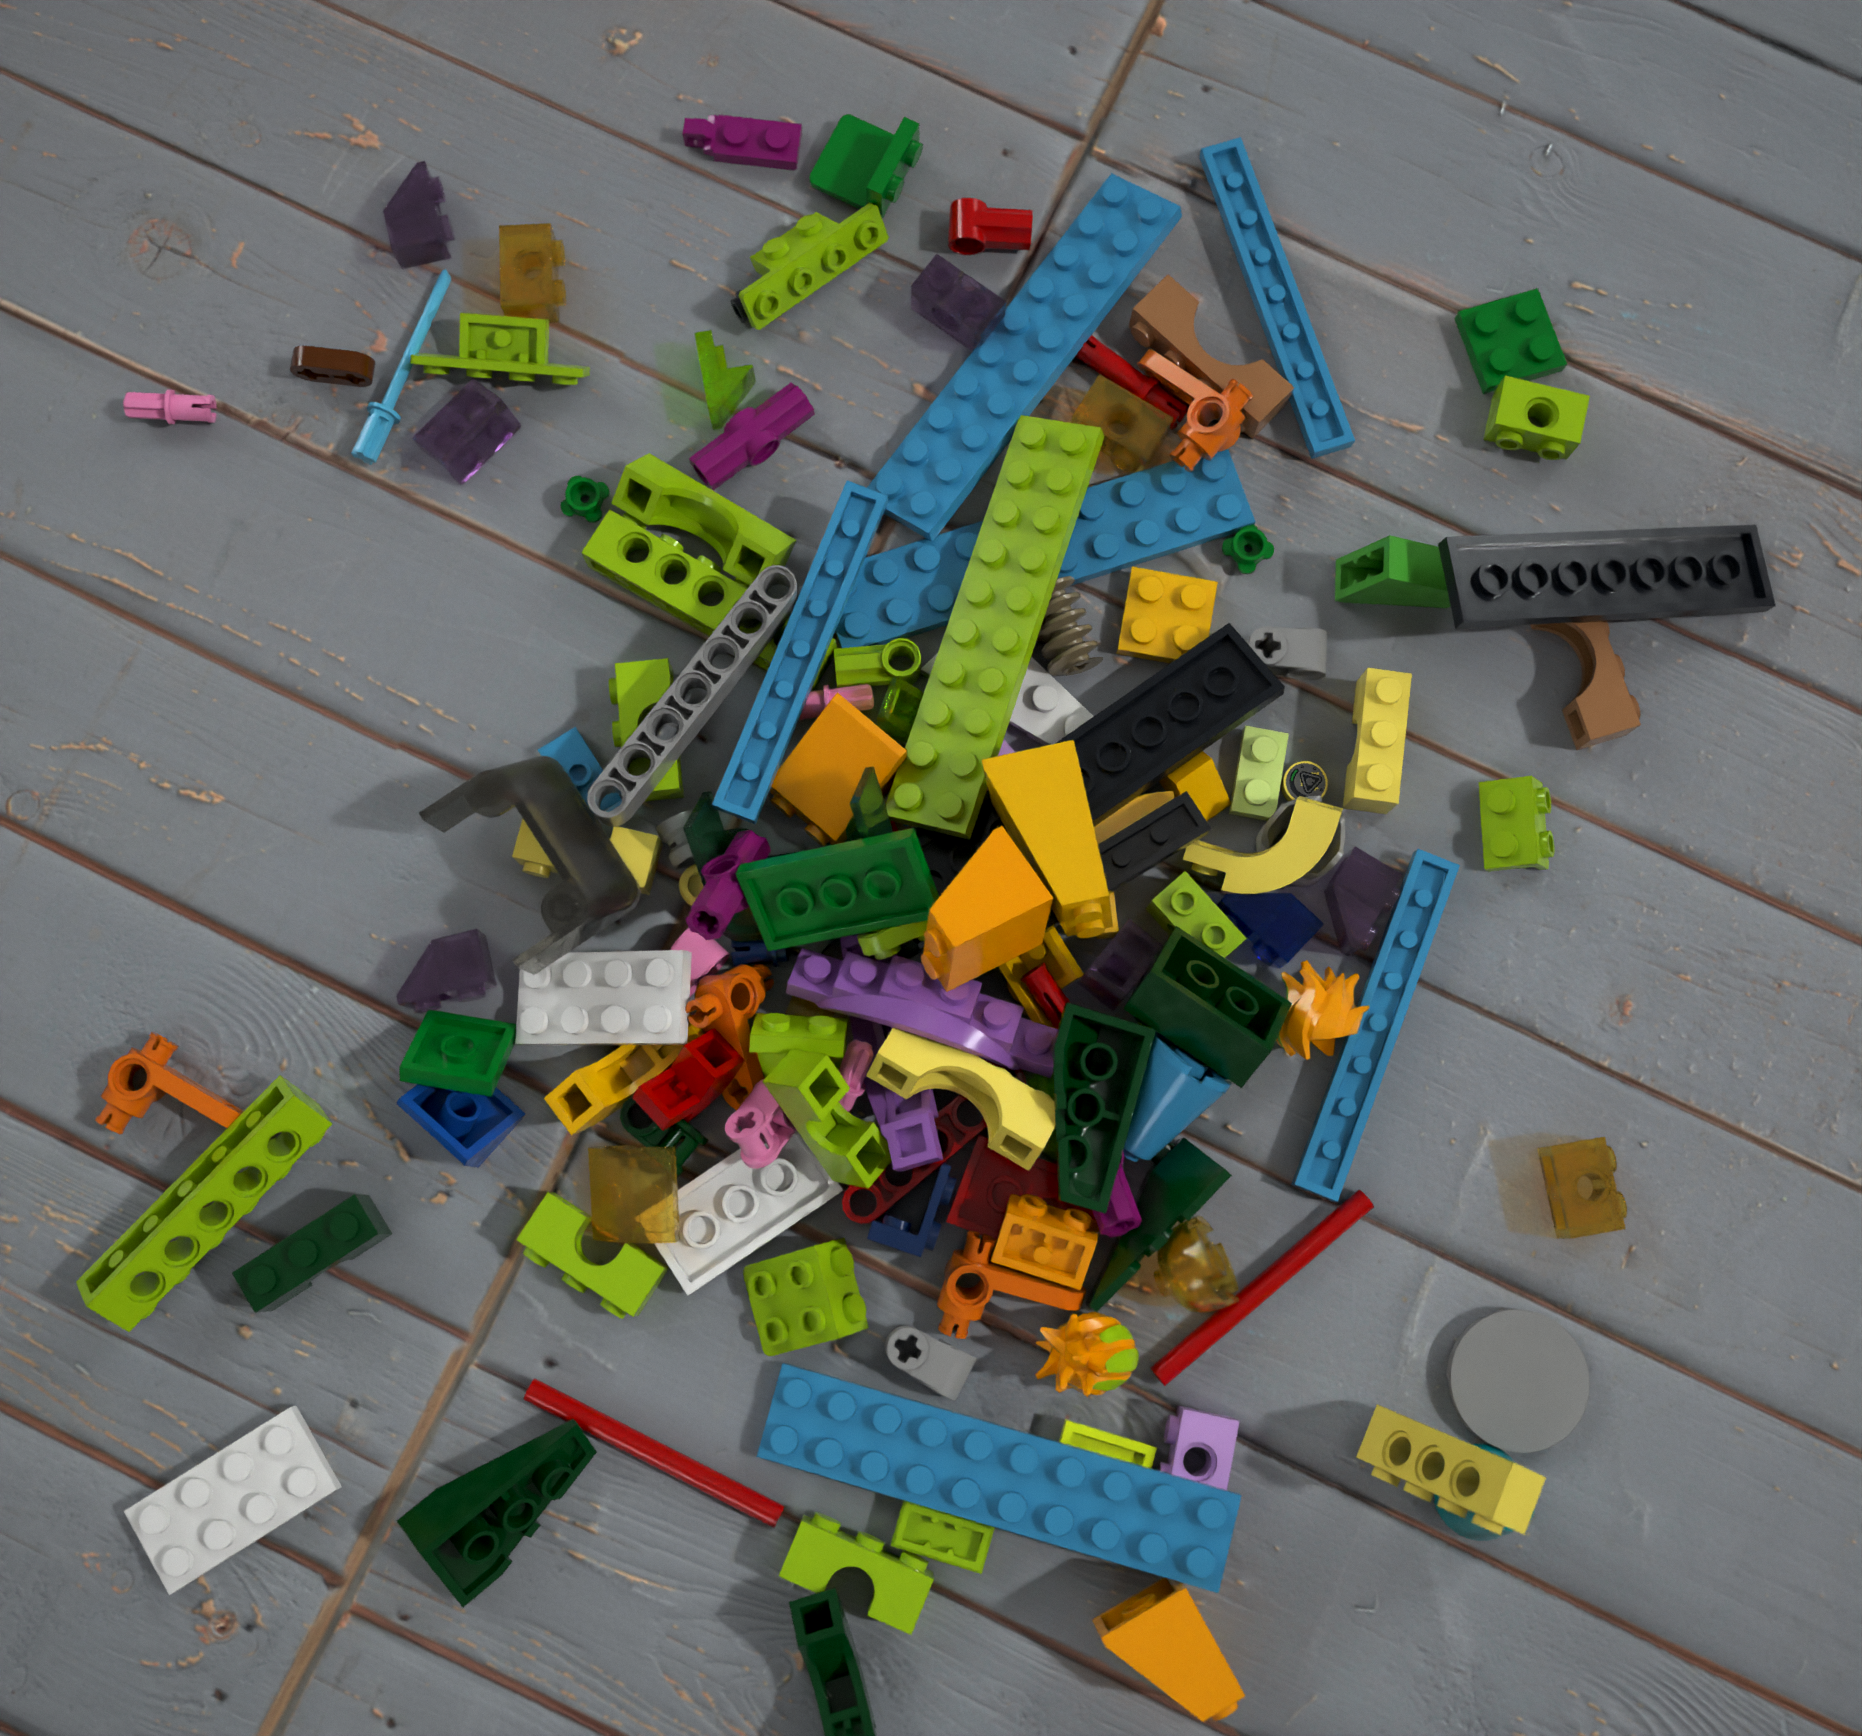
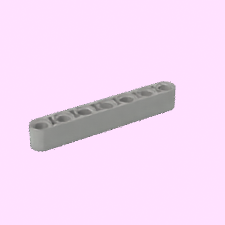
[587,565,799,827]

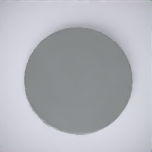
[1446,1309,1590,1453]

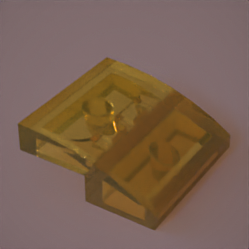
[588,1145,680,1243]

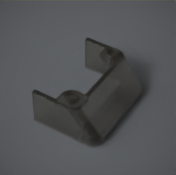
[419,756,641,975]

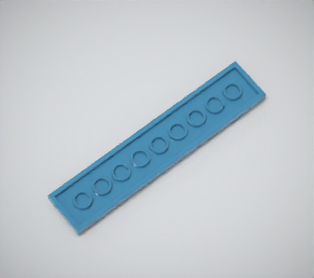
[867,173,1182,542]
[835,449,1256,648]
[757,1363,1242,1593]

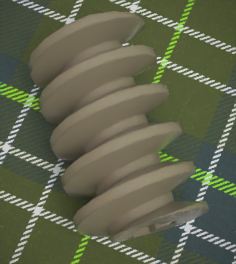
[1037,576,1103,676]

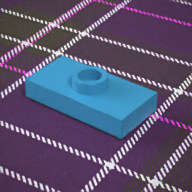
[538,727,622,826]

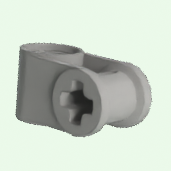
[1246,626,1327,681]
[884,1325,977,1401]

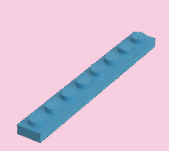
[1199,137,1355,459]
[712,481,888,825]
[1291,849,1460,1202]

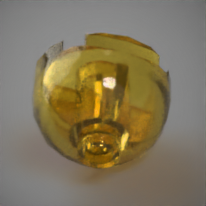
[1153,1215,1239,1313]

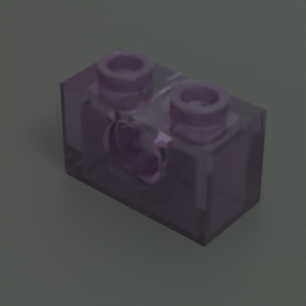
[911,254,1007,351]

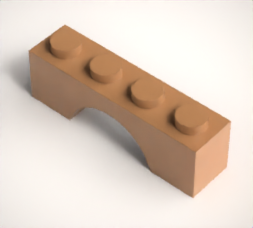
[1128,274,1294,439]
[1530,621,1641,750]

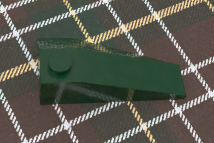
[1052,1002,1156,1214]
[1086,1138,1232,1313]
[397,1419,597,1607]

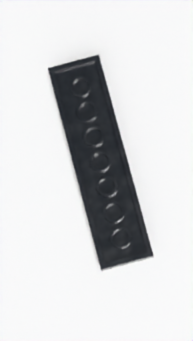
[1438,525,1776,628]

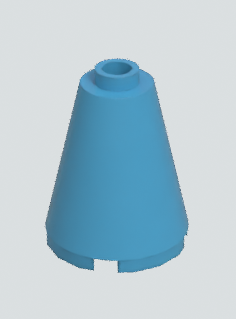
[1123,1031,1232,1162]

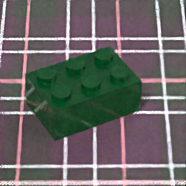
[1123,926,1292,1088]

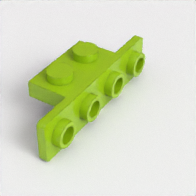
[739,203,889,330]
[411,312,590,385]

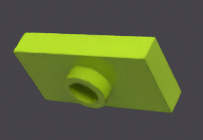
[890,1500,995,1574]

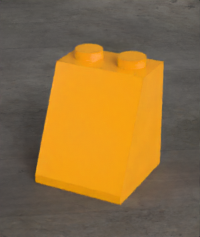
[770,693,907,847]
[921,826,1053,992]
[1092,1577,1246,1722]

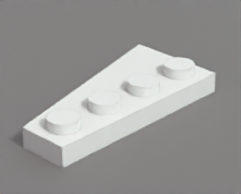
[921,654,1094,746]

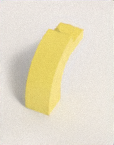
[1183,796,1343,894]

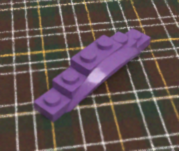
[840,934,943,1172]
[786,948,1058,1078]

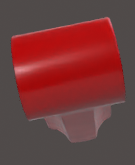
[948,198,1033,255]

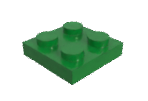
[1454,288,1567,394]
[399,1009,516,1097]

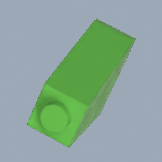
[1335,535,1451,608]

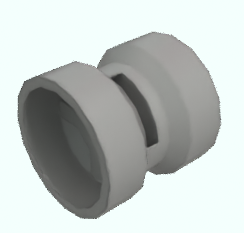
[656,810,715,870]

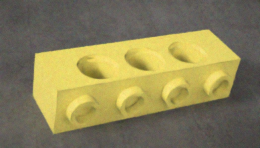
[1356,1405,1546,1535]

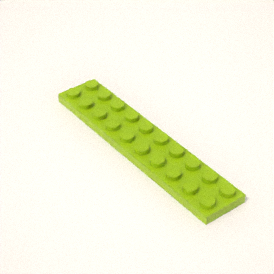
[882,415,1105,840]

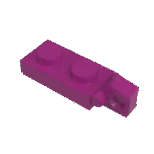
[682,114,802,171]

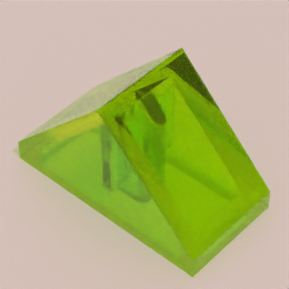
[877,676,924,743]

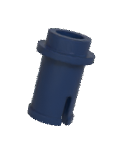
[731,937,789,967]

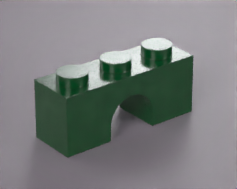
[232,1194,392,1313]

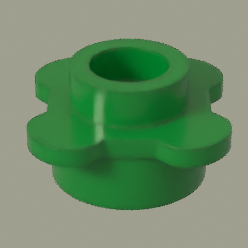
[560,476,610,523]
[1222,524,1274,574]

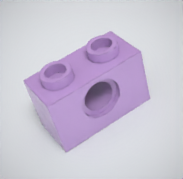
[1157,1405,1239,1490]

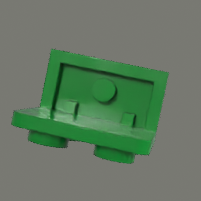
[809,114,923,219]

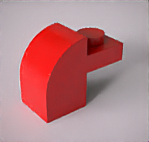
[632,1028,745,1131]

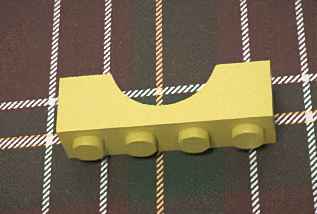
[866,1028,1056,1171]

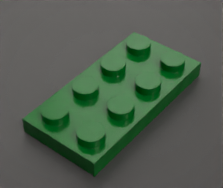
[735,828,939,951]

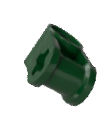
[620,1097,709,1176]

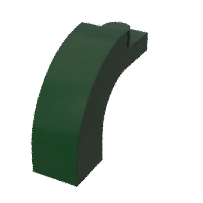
[789,1588,876,1736]

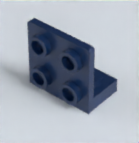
[867,1163,957,1257]

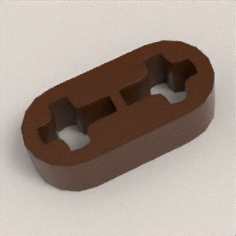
[290,346,375,387]

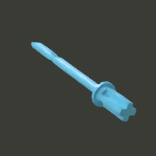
[351,269,451,465]

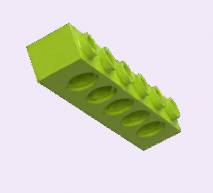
[581,509,837,692]
[76,1075,332,1332]

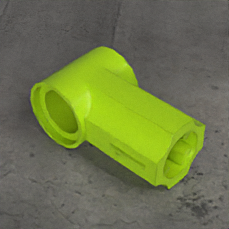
[834,638,921,688]

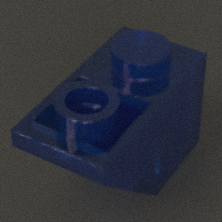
[1217,893,1324,969]

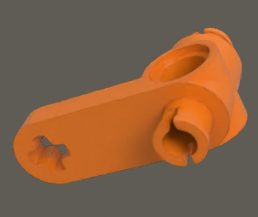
[1137,349,1253,473]
[685,964,774,1110]
[95,1032,244,1135]
[937,1231,1086,1339]

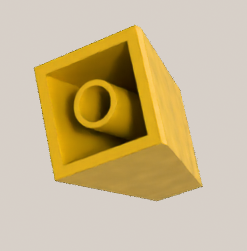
[982,740,1113,938]

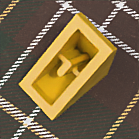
[1159,751,1231,821]

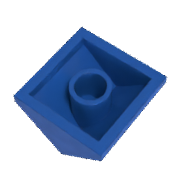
[396,1084,526,1168]

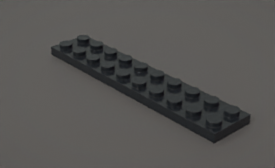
[913,623,1285,949]

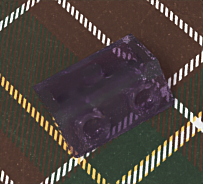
[412,379,521,485]

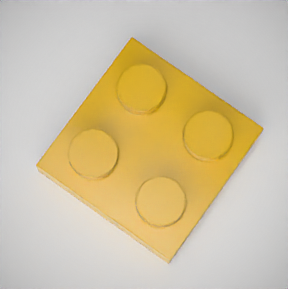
[1116,567,1218,664]

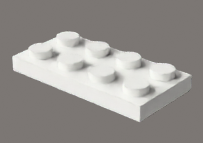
[515,950,692,1046]
[638,1130,844,1296]
[124,1405,342,1595]

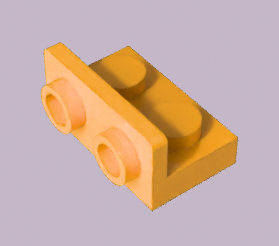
[991,1194,1099,1290]

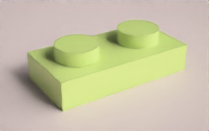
[1229,725,1289,821]

